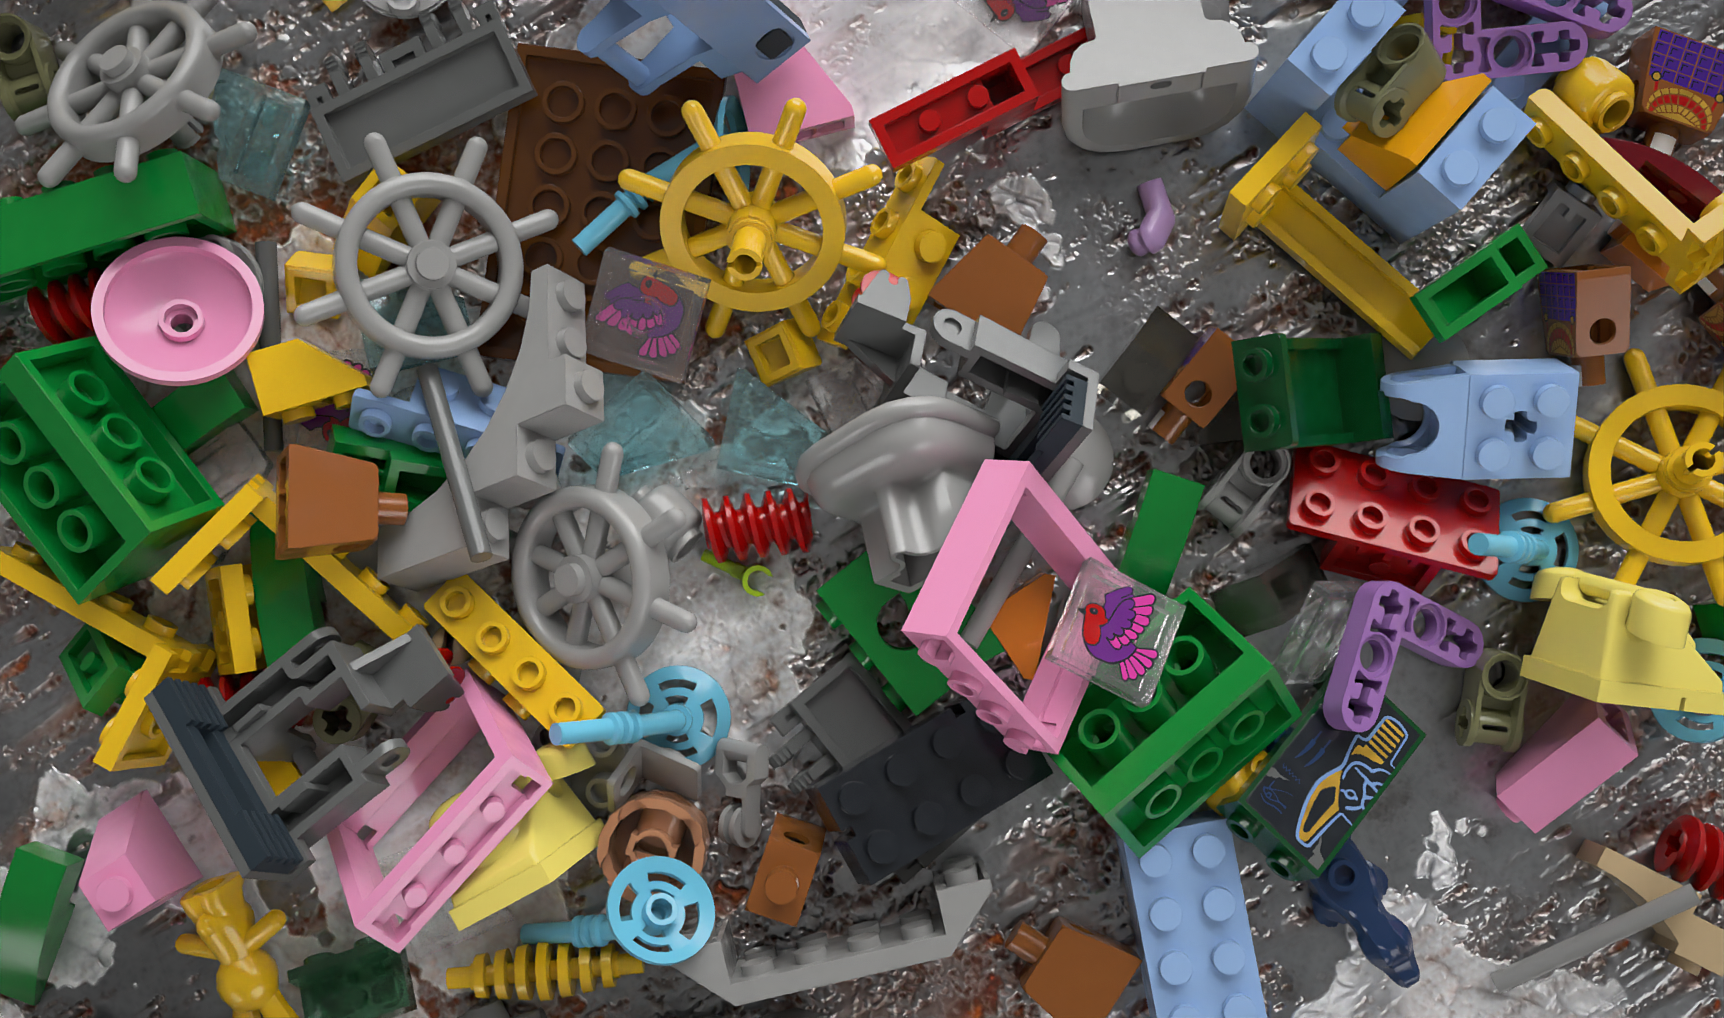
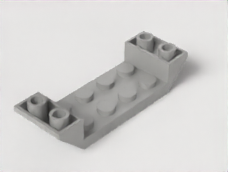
[667,856,993,1006]

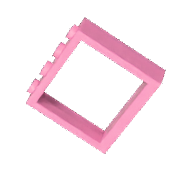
[901,459,1130,755]
[327,668,553,953]

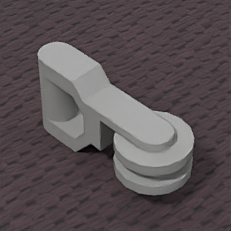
[715,737,769,848]

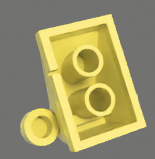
[1520,567,1724,716]
[428,742,605,931]

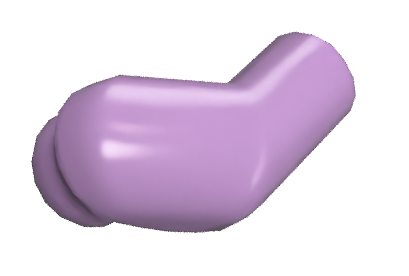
[1127,178,1175,256]

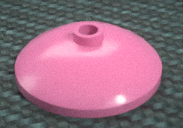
[91,237,264,386]

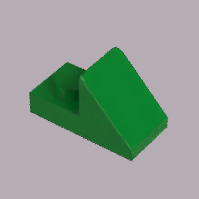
[59,623,147,717]

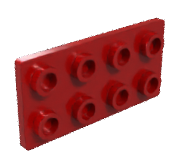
[1286,446,1500,594]

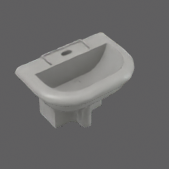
[1061,0,1259,152]
[794,396,1000,594]

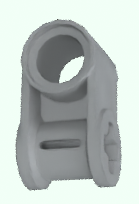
[1197,444,1291,539]

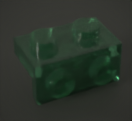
[287,936,417,1018]

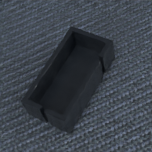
[805,696,1053,885]

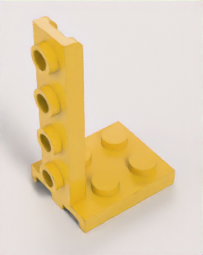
[1524,89,1724,295]
[1218,111,1434,360]
[150,472,430,640]
[0,541,217,772]

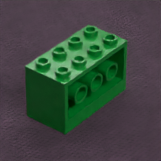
[0,335,225,605]
[1046,586,1303,859]

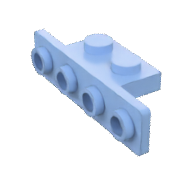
[349,363,566,476]

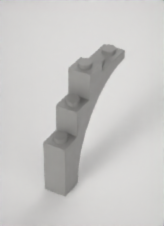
[377,264,604,592]

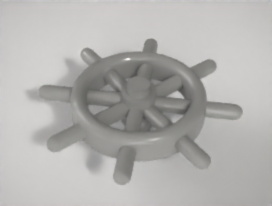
[14,0,258,188]
[291,132,559,398]
[509,442,697,707]

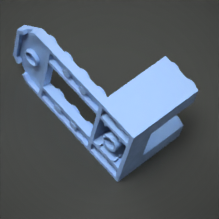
[1244,0,1609,244]

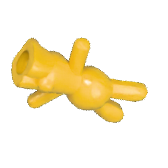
[175,871,299,1018]

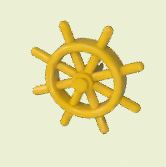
[618,98,887,339]
[1543,348,1724,607]

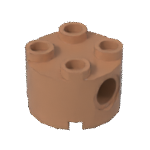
[597,789,710,903]

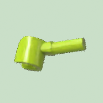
[700,549,773,597]

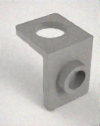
[607,739,702,813]

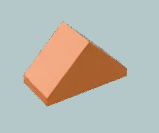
[990,573,1056,680]

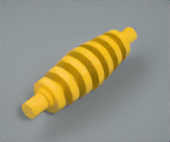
[446,942,645,1001]

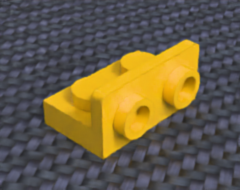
[204,563,267,675]

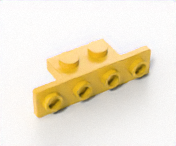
[817,156,960,350]
[424,574,606,749]

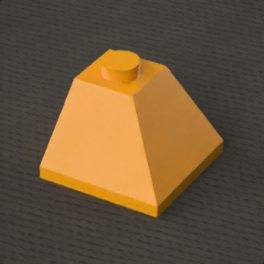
[1337,73,1492,191]

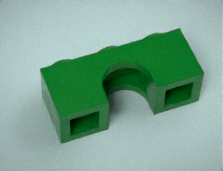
[815,551,951,716]

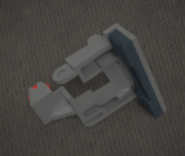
[833,269,1100,530]
[144,624,465,882]

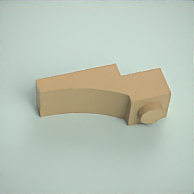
[1576,839,1724,977]

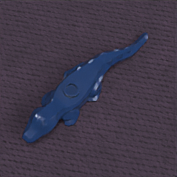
[1266,730,1420,988]

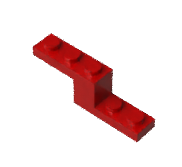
[869,27,1088,173]

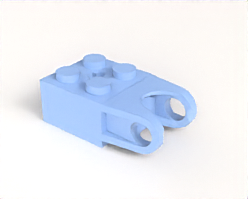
[1375,358,1580,480]

